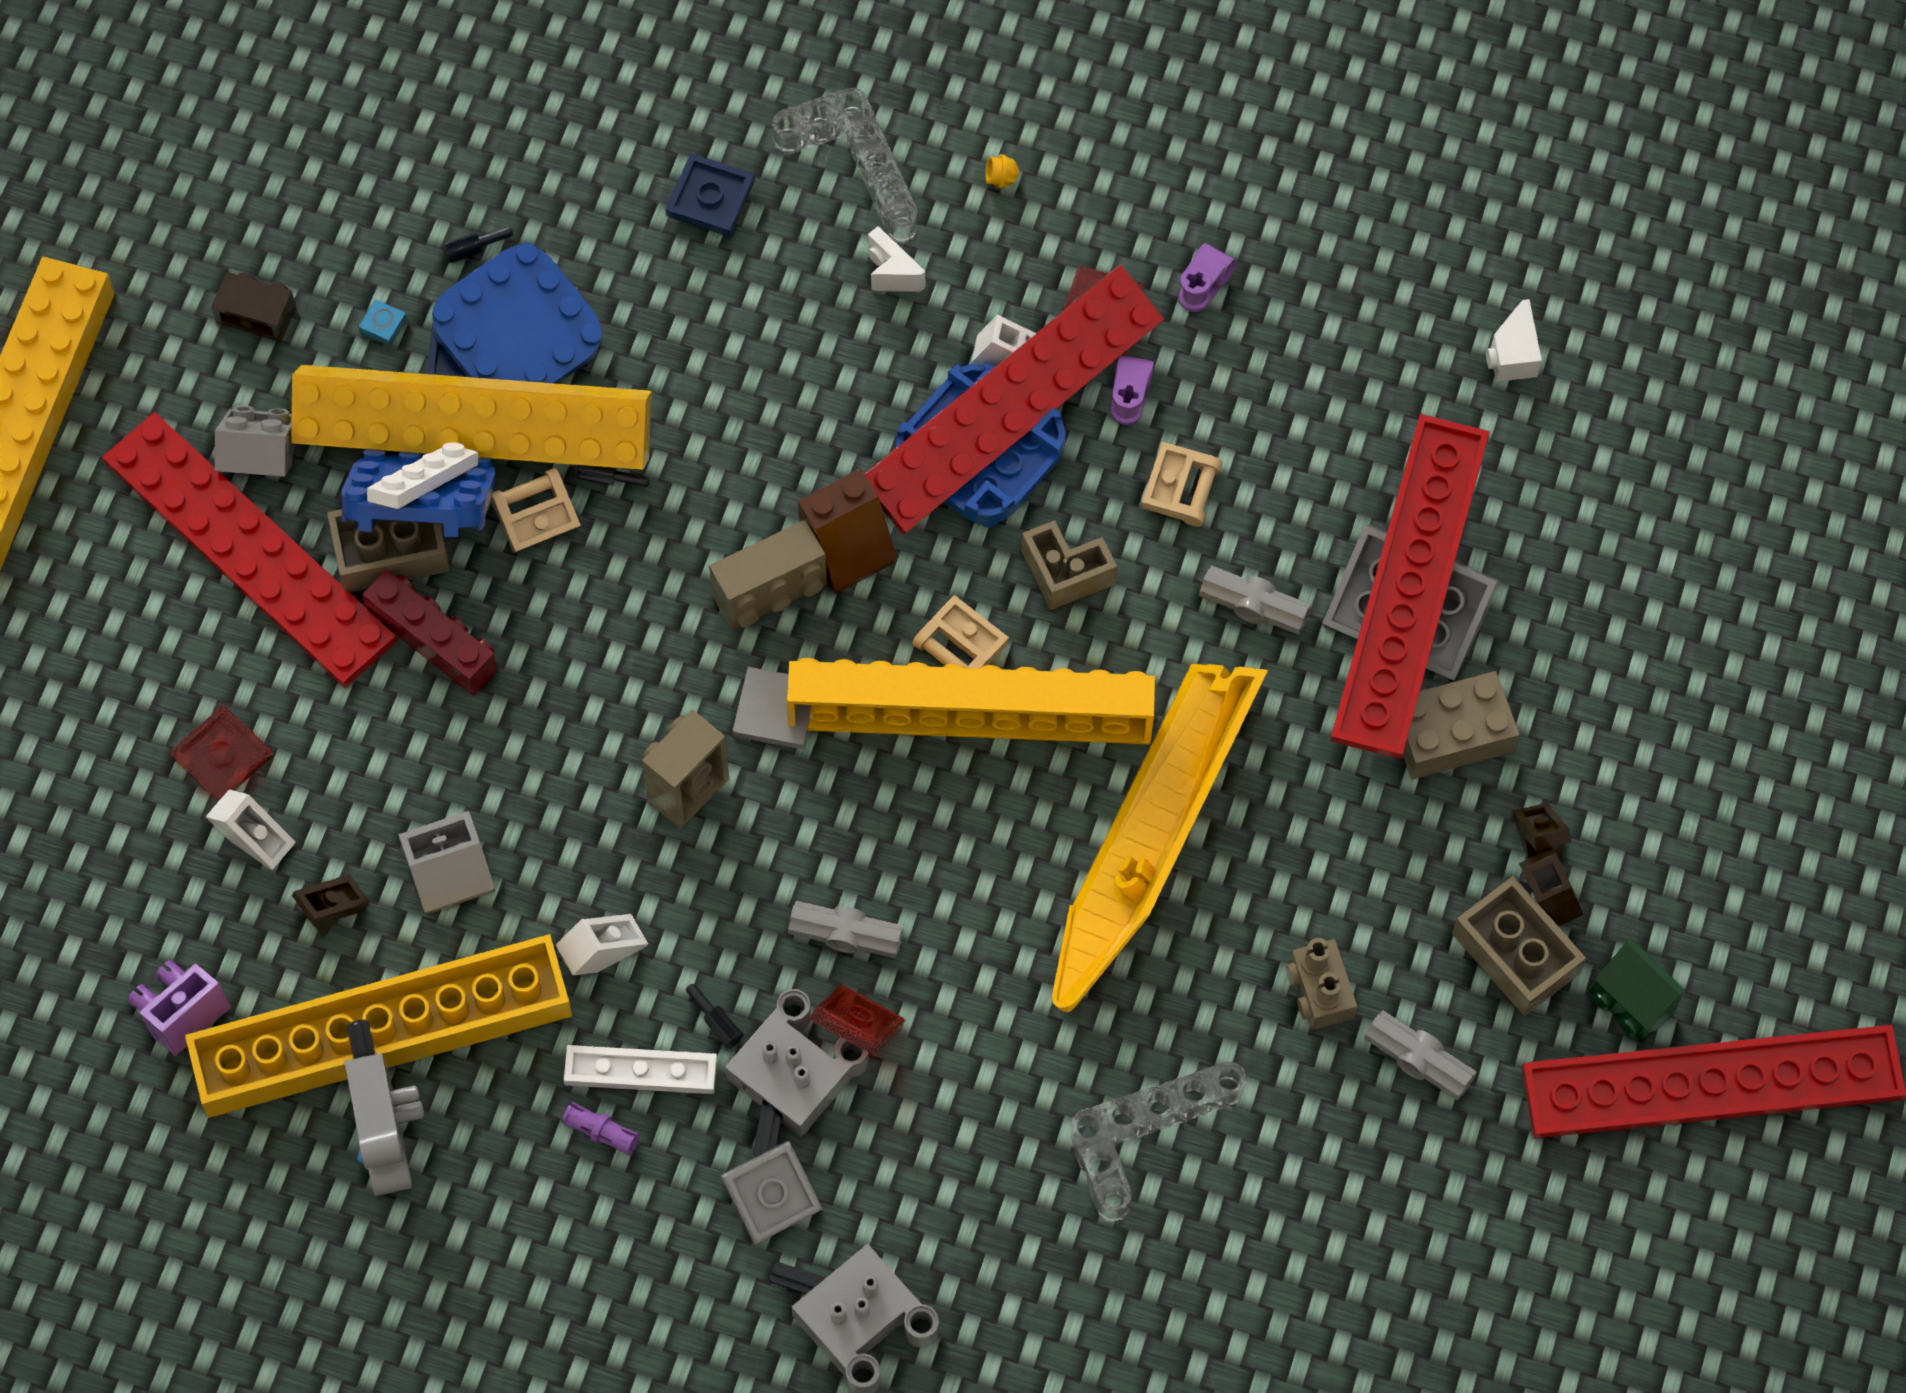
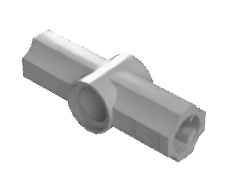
[1199,565,1311,635]
[788,901,904,959]
[1364,1010,1476,1100]

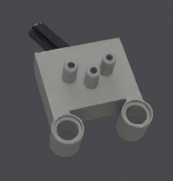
[725,989,869,1157]
[344,1019,424,1197]
[769,1244,939,1393]

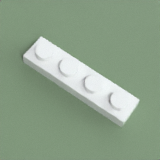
[367,443,478,509]
[564,1045,717,1094]

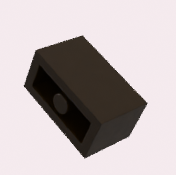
[211,272,296,342]

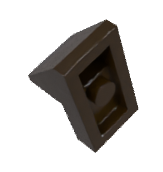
[1513,803,1571,859]
[292,874,370,937]

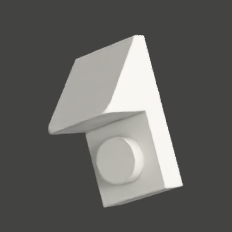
[868,227,925,292]

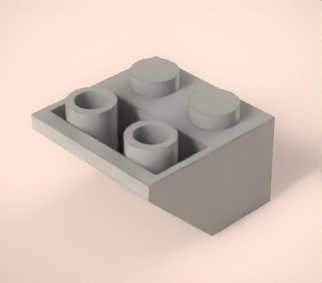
[215,406,295,477]
[398,811,496,915]

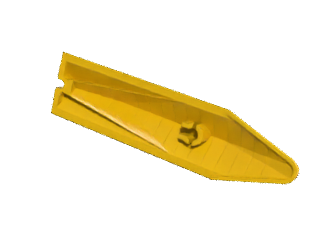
[1052,664,1268,1012]

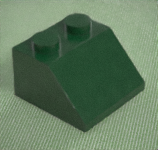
[1589,938,1685,1043]

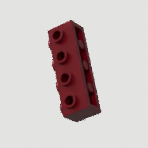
[362,569,498,696]

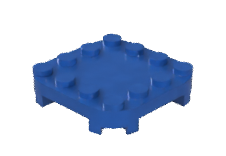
[432,243,602,384]
[896,361,1066,528]
[341,449,496,537]

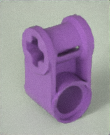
[1179,243,1236,312]
[1111,355,1154,425]

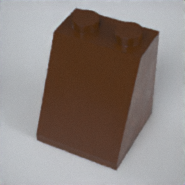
[798,469,897,594]

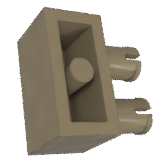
[1286,938,1358,1030]

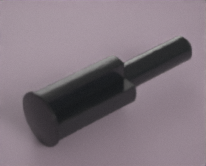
[442,227,513,263]
[577,465,650,487]
[686,984,744,1049]

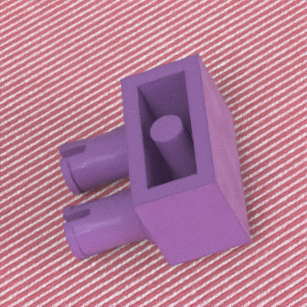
[128,960,231,1056]

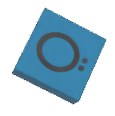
[359,299,407,346]

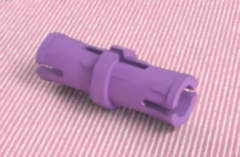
[562,1102,640,1156]

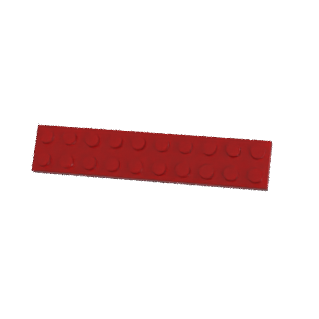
[864,265,1164,535]
[102,412,397,688]
[1330,414,1490,760]
[1522,1025,1906,1139]

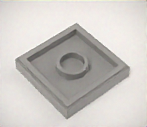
[732,667,810,750]
[720,1141,823,1244]

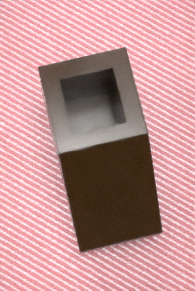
[1519,848,1584,927]

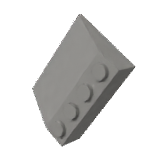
[1322,525,1500,681]

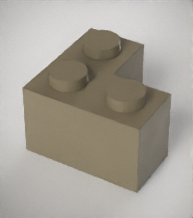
[1021,520,1117,611]

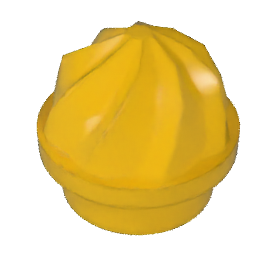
[985,154,1019,189]

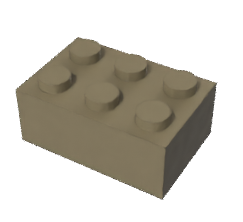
[327,509,450,593]
[709,520,827,630]
[1403,671,1520,780]
[642,709,730,829]
[1452,876,1586,1017]

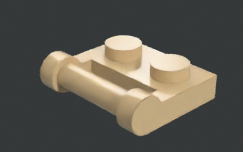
[1141,442,1222,527]
[490,468,581,553]
[912,595,1009,669]

